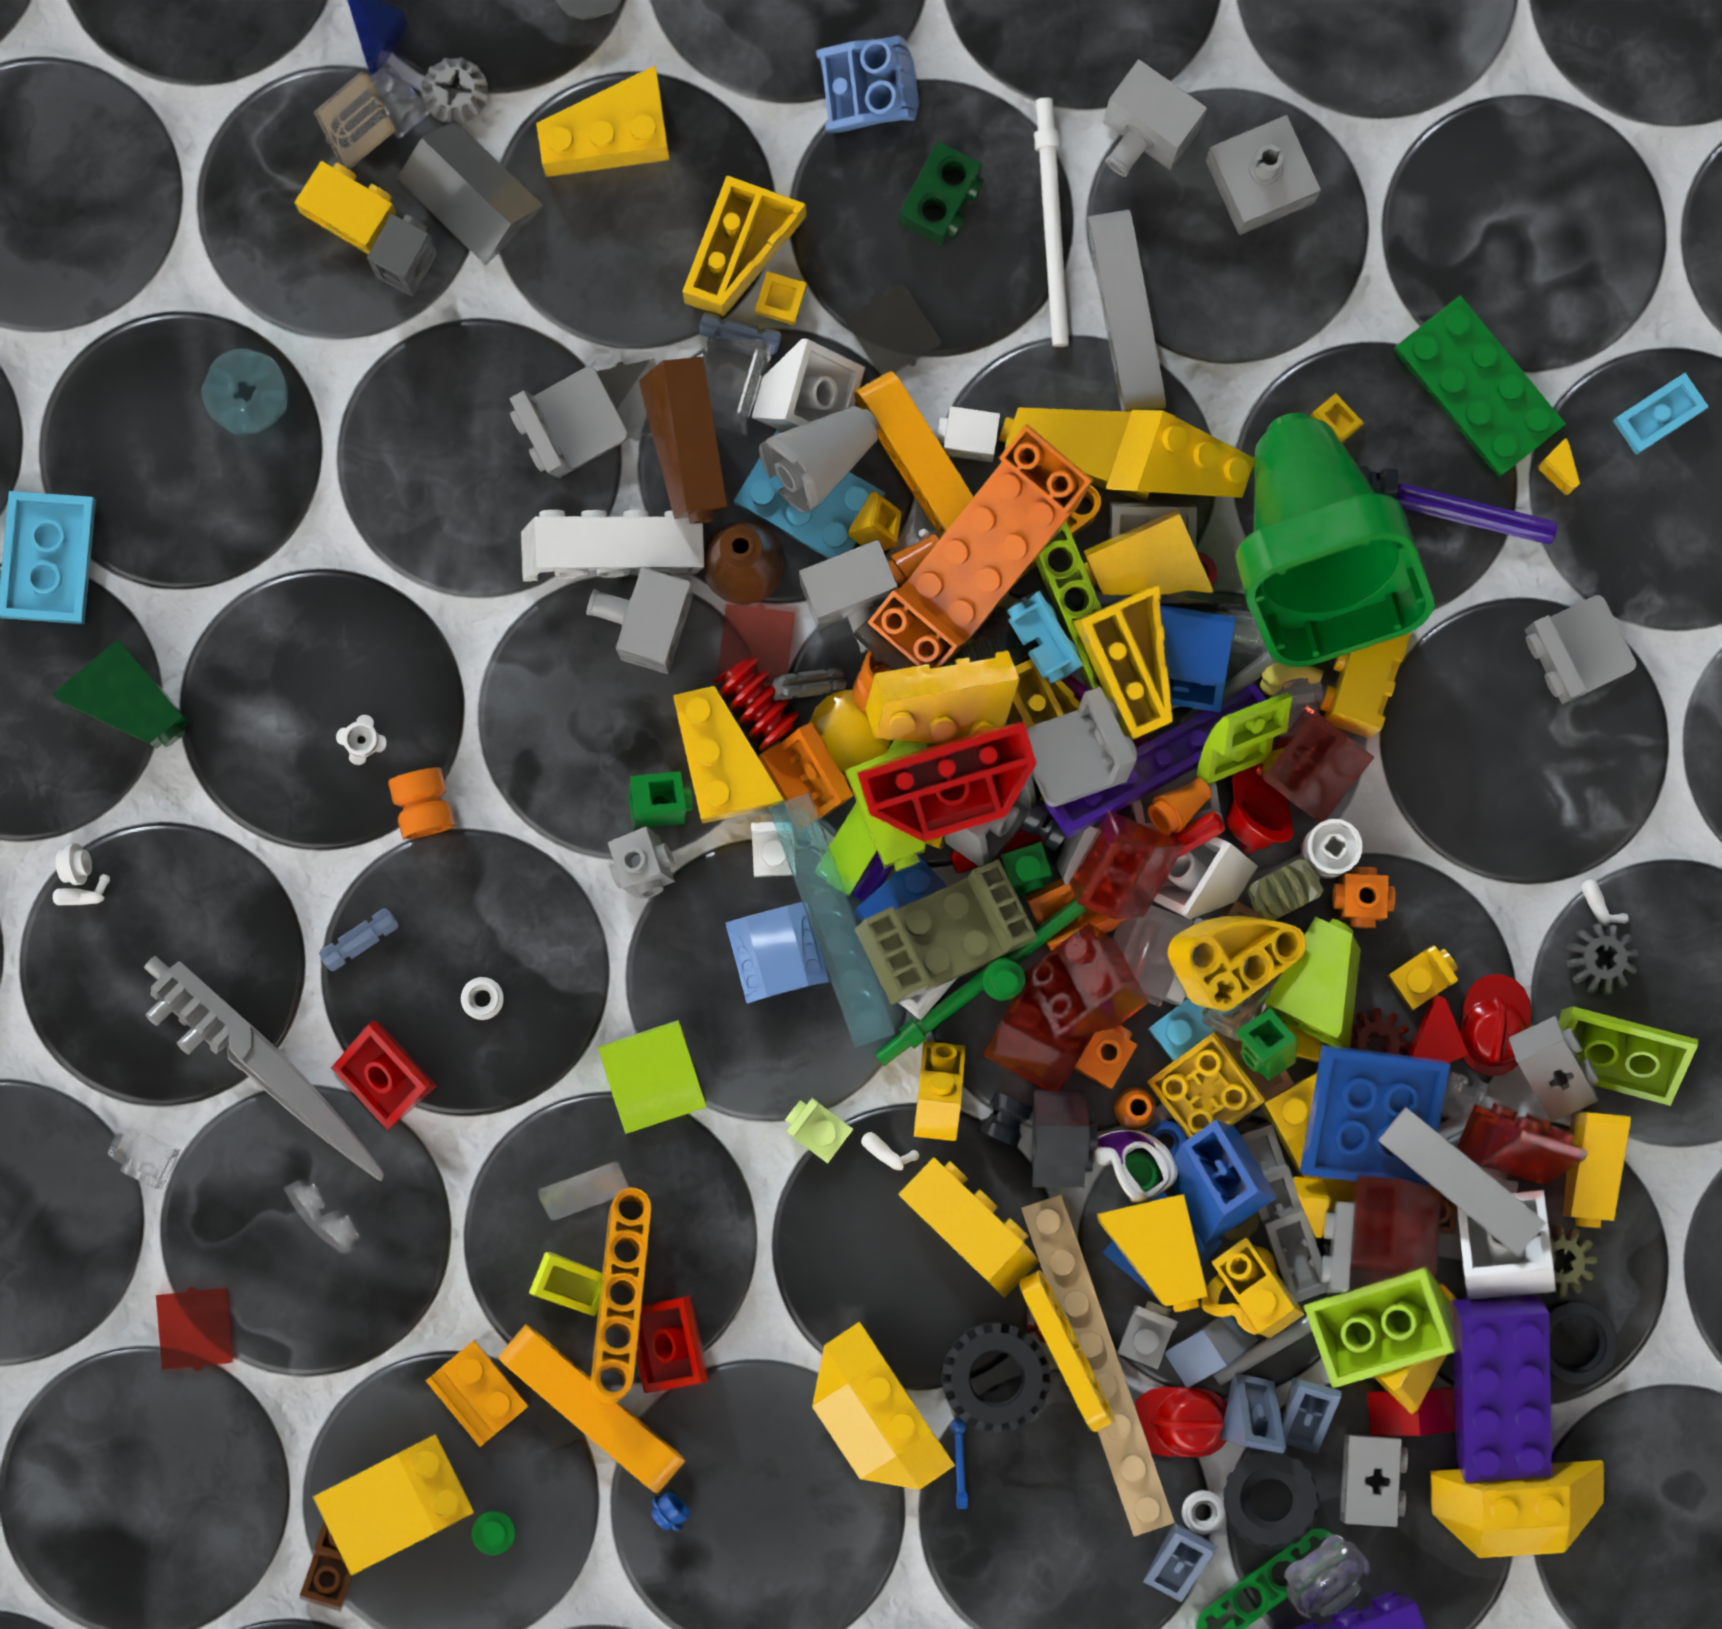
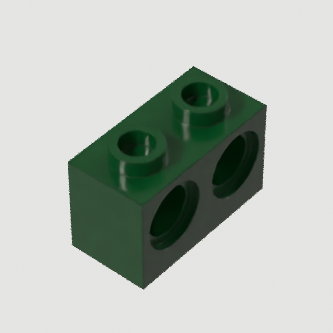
[898,141,985,247]

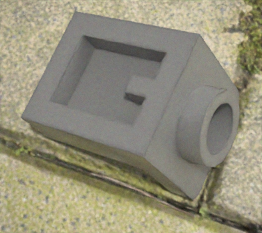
[1117,1300,1178,1369]

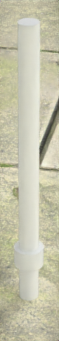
[1034,98,1069,347]

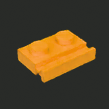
[425,1340,529,1447]

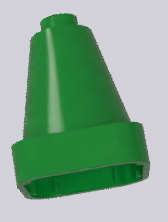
[1235,413,1434,667]

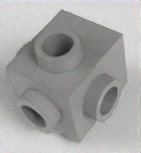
[607,827,675,898]

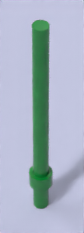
[874,897,1087,1066]

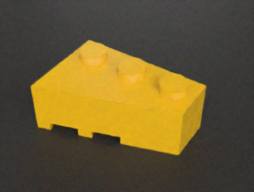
[536,65,669,177]
[682,175,806,318]
[1106,410,1254,498]
[1073,585,1173,739]
[1320,632,1411,739]
[865,651,1020,744]
[673,686,785,824]
[898,1157,1039,1298]

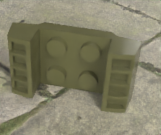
[854,859,1037,1006]

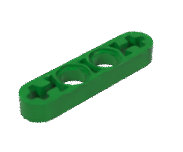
[1195,1527,1338,1629]

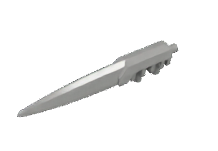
[144,955,384,1181]

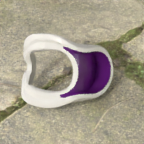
[1093,1130,1178,1203]

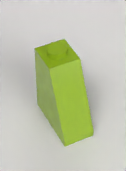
[845,742,928,872]
[1264,917,1361,1048]

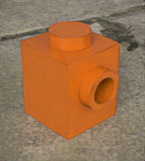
[1072,1021,1138,1090]

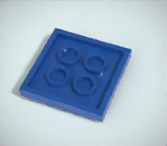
[1300,1045,1450,1190]

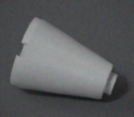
[759,406,879,513]

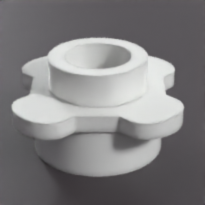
[336,715,387,765]

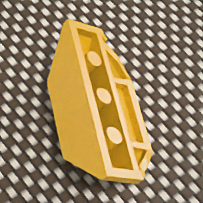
[812,1321,955,1490]
[1430,1460,1604,1558]

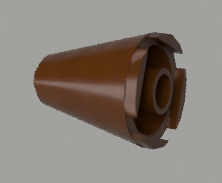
[702,521,785,605]

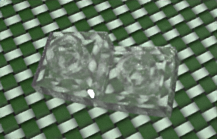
[284,1180,359,1254]

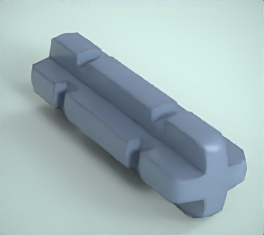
[699,312,781,355]
[319,908,399,971]

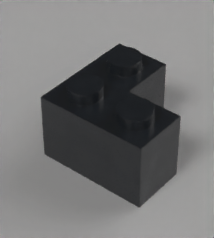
[1031,1090,1097,1188]

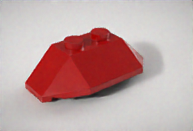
[857,721,1037,842]

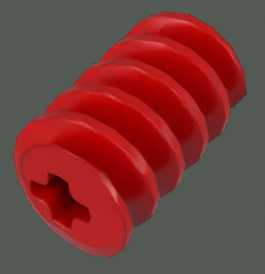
[712,656,799,752]

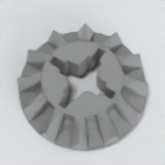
[422,57,488,124]

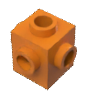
[1332,867,1395,928]

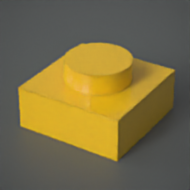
[755,271,807,326]

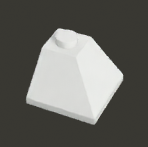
[752,339,865,432]
[1130,836,1258,919]

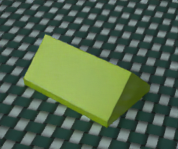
[1559,1006,1698,1106]
[1304,1267,1456,1389]

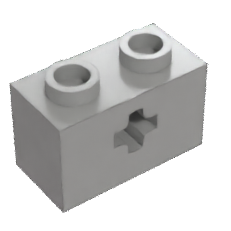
[1509,1016,1599,1123]
[1340,1433,1408,1527]

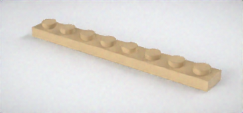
[1021,1194,1175,1536]

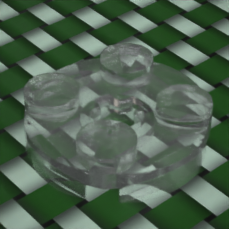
[1284,1535,1370,1618]

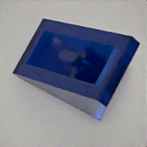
[347,0,408,77]

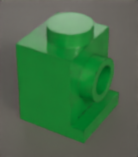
[628,771,692,832]
[999,842,1052,897]
[1236,1008,1297,1081]

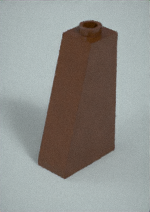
[639,357,727,524]

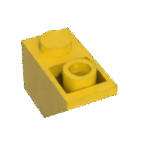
[914,1041,966,1141]
[1211,1237,1305,1339]

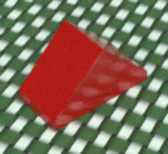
[1407,995,1469,1063]
[1367,1387,1455,1436]

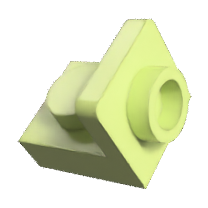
[785,1098,853,1163]

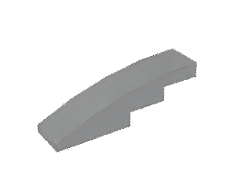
[1378,1107,1546,1257]
[1239,1122,1328,1302]

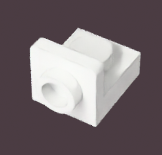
[751,814,797,877]

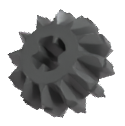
[1565,923,1639,995]

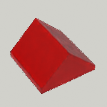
[331,1021,437,1131]
[636,1295,709,1394]

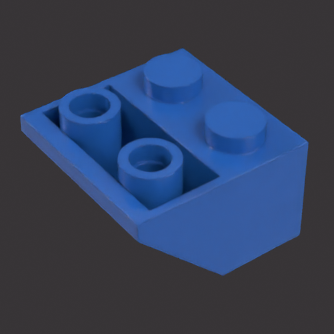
[1160,605,1236,713]
[1171,1119,1277,1245]

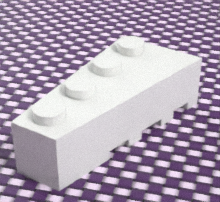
[521,510,704,582]

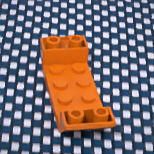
[867,424,1093,669]

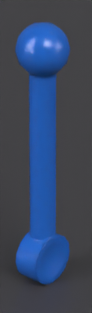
[950,1418,968,1509]

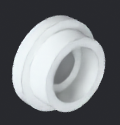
[56,843,92,885]
[461,977,504,1020]
[1181,1490,1225,1534]

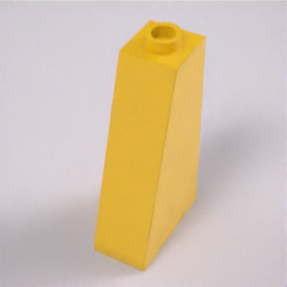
[998,407,1175,501]

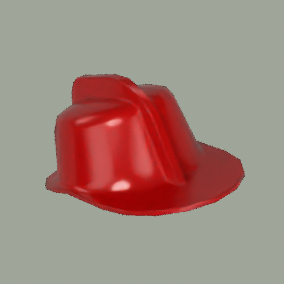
[1226,764,1294,855]
[1460,974,1531,1076]
[1134,1387,1227,1457]

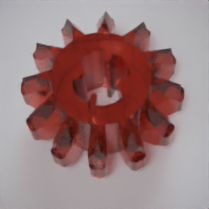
[1350,1008,1413,1055]

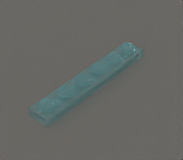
[768,792,896,1047]

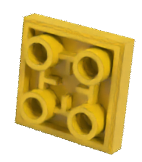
[1147,1030,1267,1138]

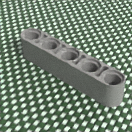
[1087,210,1166,412]

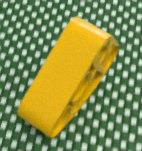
[1168,916,1306,1011]

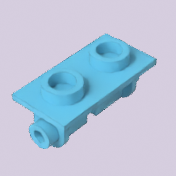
[1008,591,1083,684]

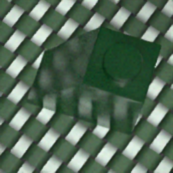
[52,639,190,748]

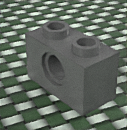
[367,214,437,297]

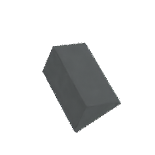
[397,120,544,266]

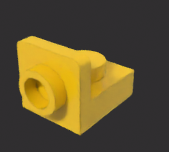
[1387,945,1459,1011]

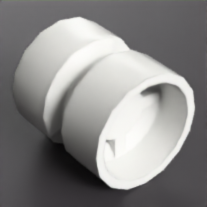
[1301,819,1363,879]

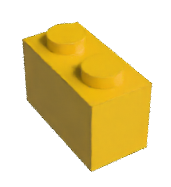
[294,161,397,254]

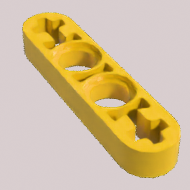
[1019,1270,1115,1432]

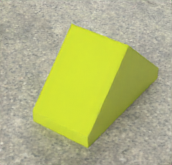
[529,1252,602,1317]

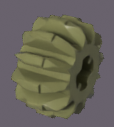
[1247,859,1323,921]
[1542,1224,1598,1298]

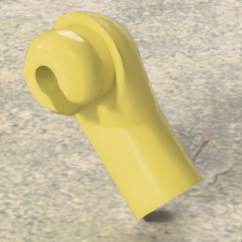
[1260,663,1324,696]

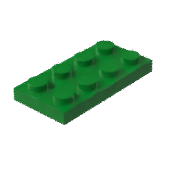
[1393,295,1566,478]

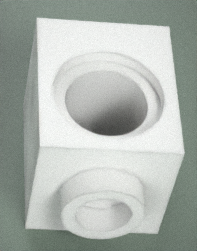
[937,406,1000,463]

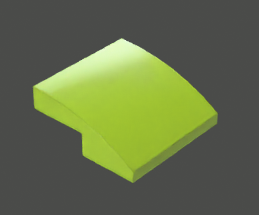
[1196,692,1293,784]
[597,1020,707,1134]

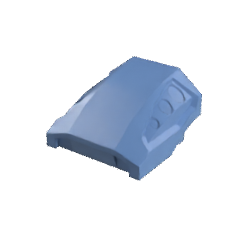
[816,35,919,133]
[726,901,829,1004]

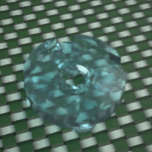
[201,348,288,434]

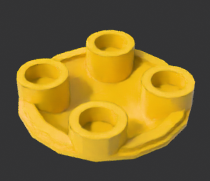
[809,690,892,773]

